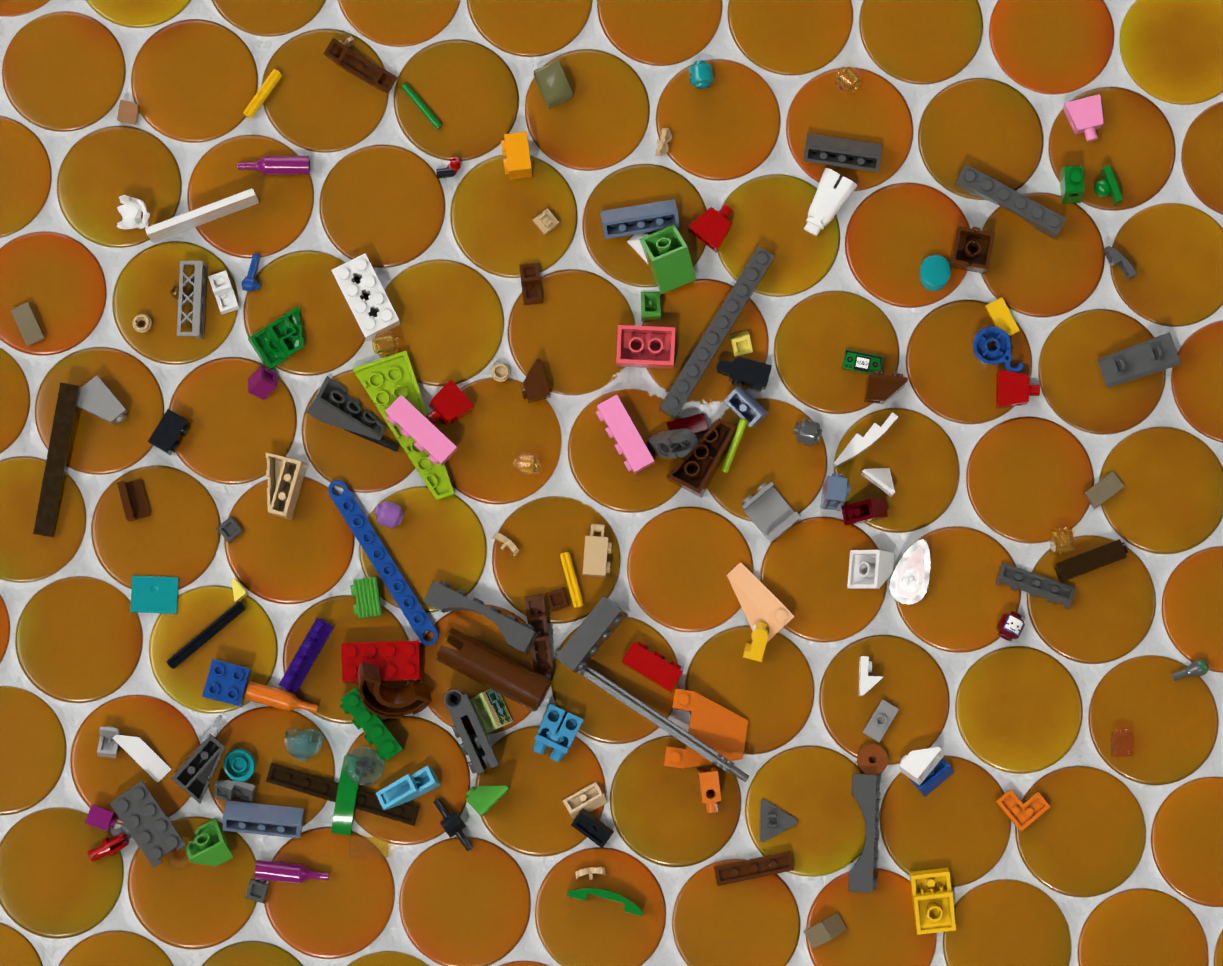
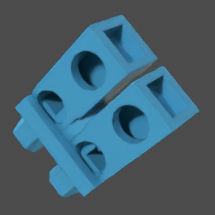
[533,704,584,763]

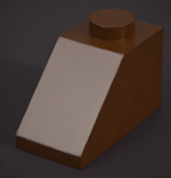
[521,358,551,403]

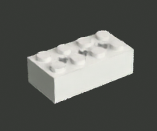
[331,253,401,341]

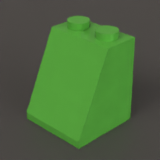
[639,225,697,294]

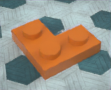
[995,789,1050,832]

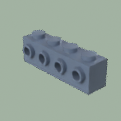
[600,199,680,239]
[820,473,851,511]
[223,800,304,839]

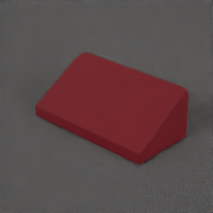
[666,413,709,435]

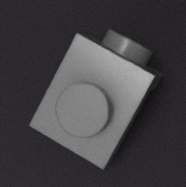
[97,726,120,758]

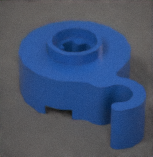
[972,326,1023,373]

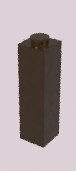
[1053,539,1128,583]

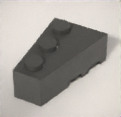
[171,733,225,804]

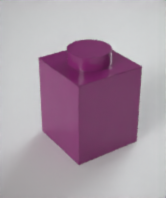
[85,805,118,831]

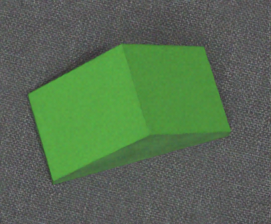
[641,292,661,322]

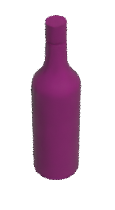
[238,156,310,175]
[255,860,329,883]

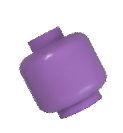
[374,500,404,528]

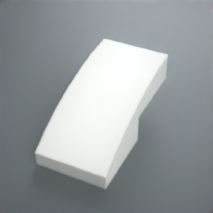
[208,270,240,315]

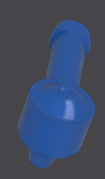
[241,253,261,292]

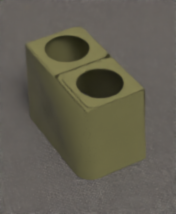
[534,61,573,109]

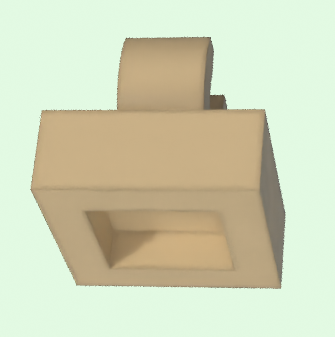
[533,208,559,236]

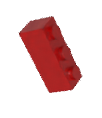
[621,641,683,693]

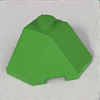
[185,818,234,866]

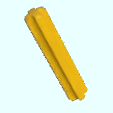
[243,69,282,119]
[560,552,584,608]

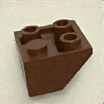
[864,371,908,404]

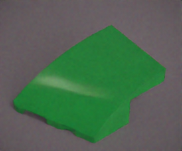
[248,307,304,370]

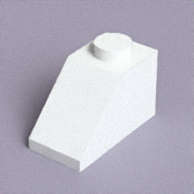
[899,747,944,785]

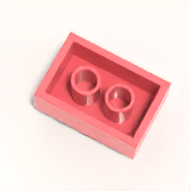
[616,325,675,369]

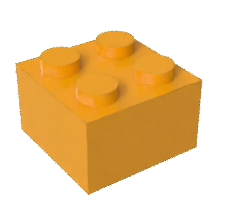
[501,131,532,180]

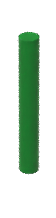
[401,83,442,130]

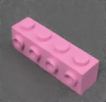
[385,395,457,467]
[595,395,654,474]

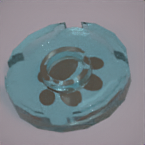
[345,747,384,785]

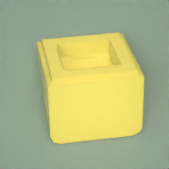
[729,331,753,357]
[232,578,248,603]

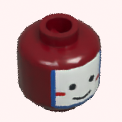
[996,611,1025,641]

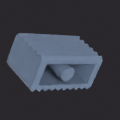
[724,387,768,427]

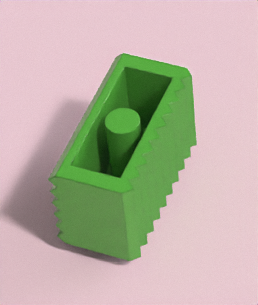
[350,577,383,620]

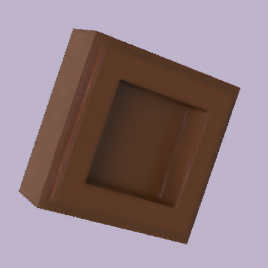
[545,588,569,612]

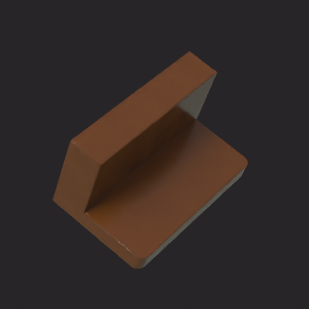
[117,479,151,522]

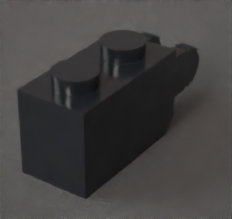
[716,357,772,392]

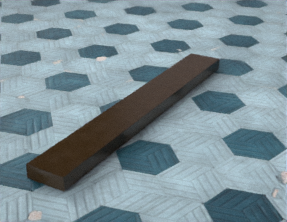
[33,382,80,537]
[265,763,420,826]

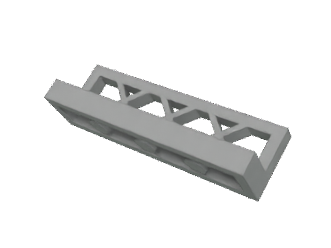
[177,261,207,339]

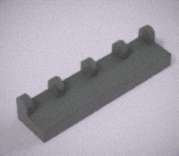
[995,563,1075,609]

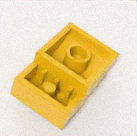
[909,868,956,935]

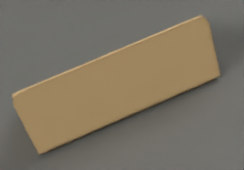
[562,782,607,821]

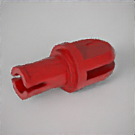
[88,832,130,862]

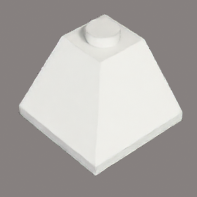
[847,550,895,589]

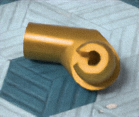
[170,279,194,299]

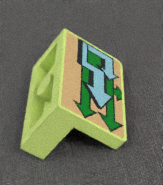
[470,689,513,734]

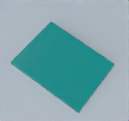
[130,576,179,614]

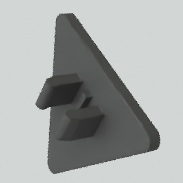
[760,799,798,842]

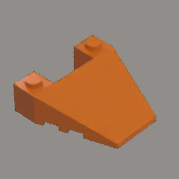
[663,689,748,769]

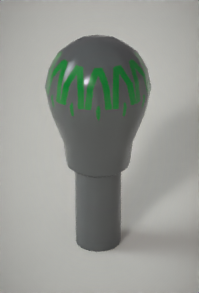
[1172,659,1209,681]

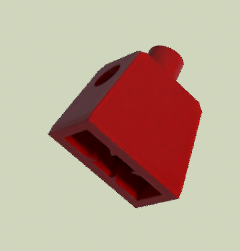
[688,204,733,253]
[996,370,1040,409]
[426,379,474,426]

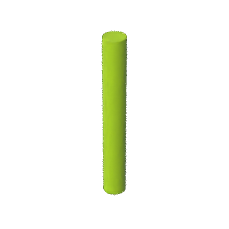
[721,418,748,473]

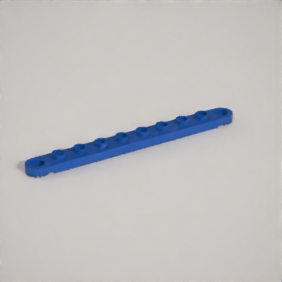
[328,480,438,646]

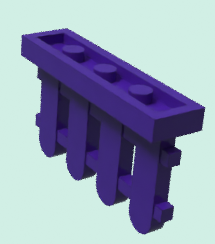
[279,618,334,694]

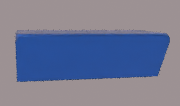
[909,758,954,797]

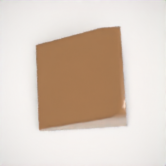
[117,100,140,125]

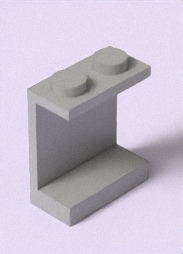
[741,482,801,543]

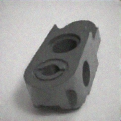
[647,428,698,458]

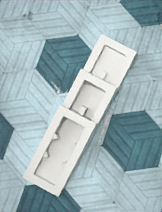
[833,412,898,468]

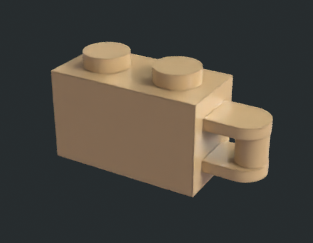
[582,524,612,578]

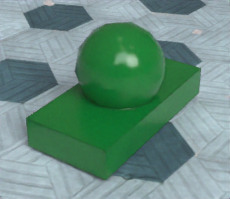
[1094,165,1123,206]

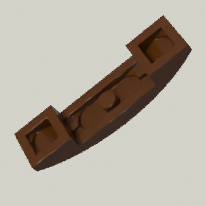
[323,38,398,94]

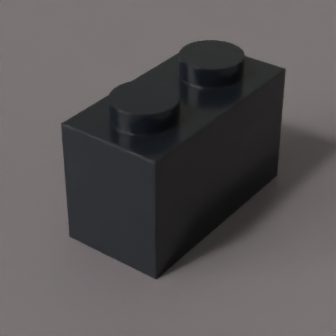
[148,409,190,455]

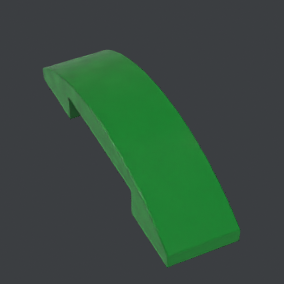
[331,756,362,836]
[567,888,643,916]

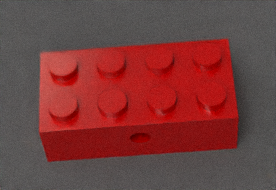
[341,641,421,683]

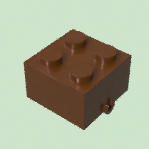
[949,226,995,274]

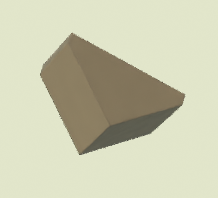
[803,912,847,948]

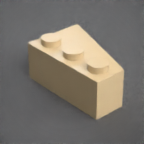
[266,452,307,520]

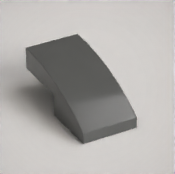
[1103,246,1137,281]
[214,780,256,803]

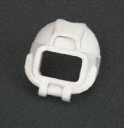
[117,195,150,229]

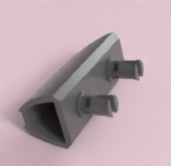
[1097,332,1181,388]

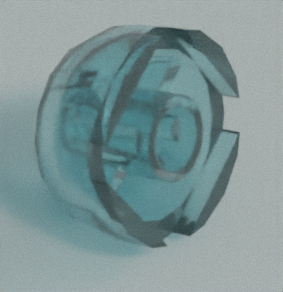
[284,728,324,762]

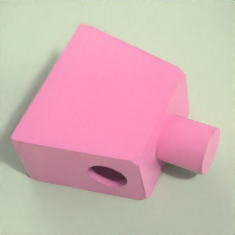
[1063,94,1103,142]

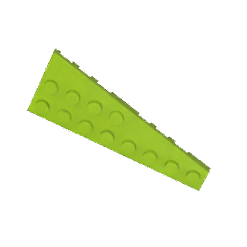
[353,351,455,501]

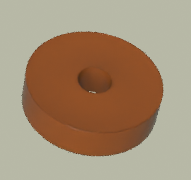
[857,744,888,775]

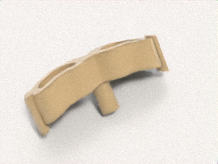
[655,128,672,156]
[491,532,519,557]
[575,867,606,880]

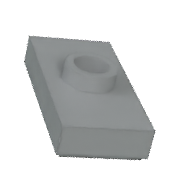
[862,699,899,743]

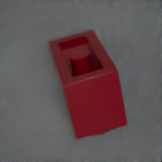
[841,498,888,525]

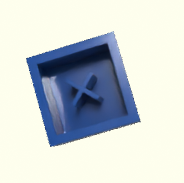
[202,659,252,707]

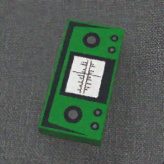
[842,349,883,374]

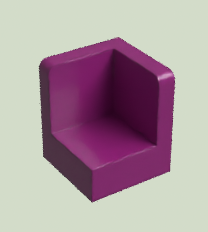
[248,366,277,399]

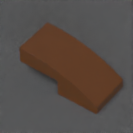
[519,263,543,305]

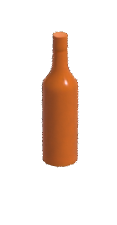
[245,681,319,713]

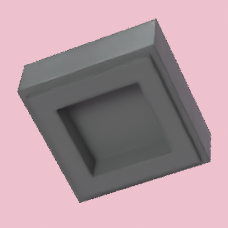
[216,516,244,543]
[245,879,270,903]

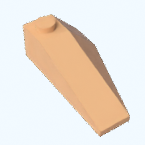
[727,562,794,642]

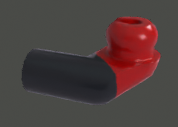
[436,157,461,178]

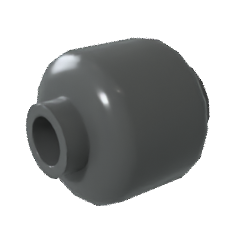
[793,419,823,447]

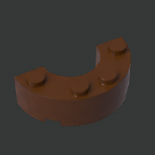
[357,662,432,719]

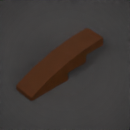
[524,594,554,675]

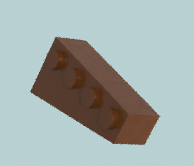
[666,418,737,498]

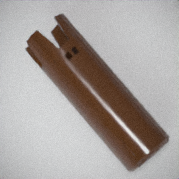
[436,628,552,712]

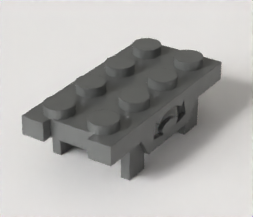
[110,781,187,868]

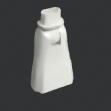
[804,168,857,236]

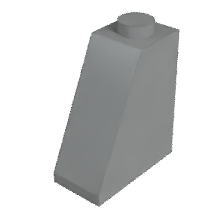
[77,375,129,425]

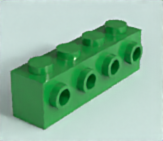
[340,688,404,762]

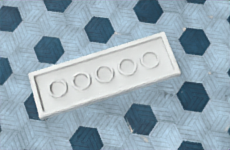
[145,188,259,243]

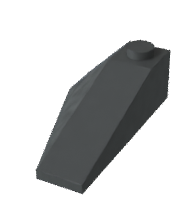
[306,376,387,440]

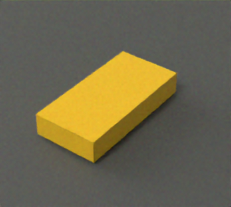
[985,297,1020,337]

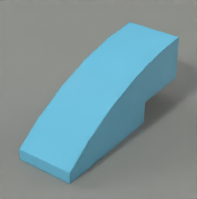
[376,766,441,810]

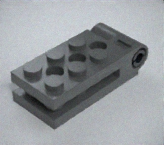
[444,689,500,776]

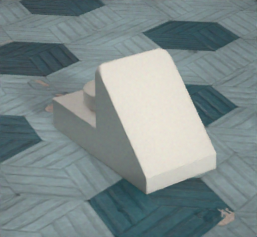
[858,656,883,696]

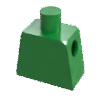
[1060,166,1084,204]

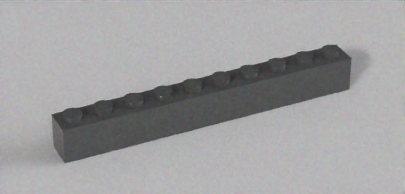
[659,246,775,420]

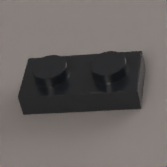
[571,809,614,848]

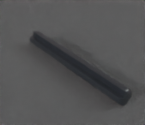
[167,601,246,669]

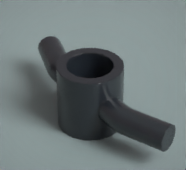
[434,798,473,851]

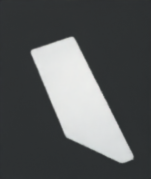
[113,735,171,782]

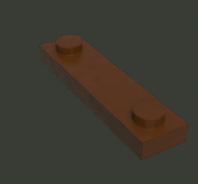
[714,851,794,886]

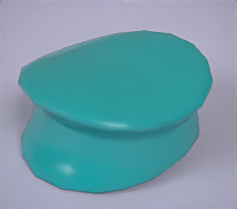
[919,255,951,291]
[223,748,256,782]

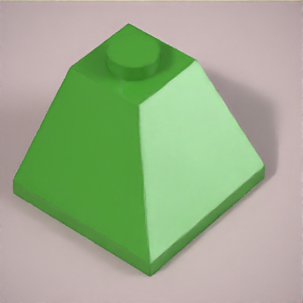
[465,785,510,817]

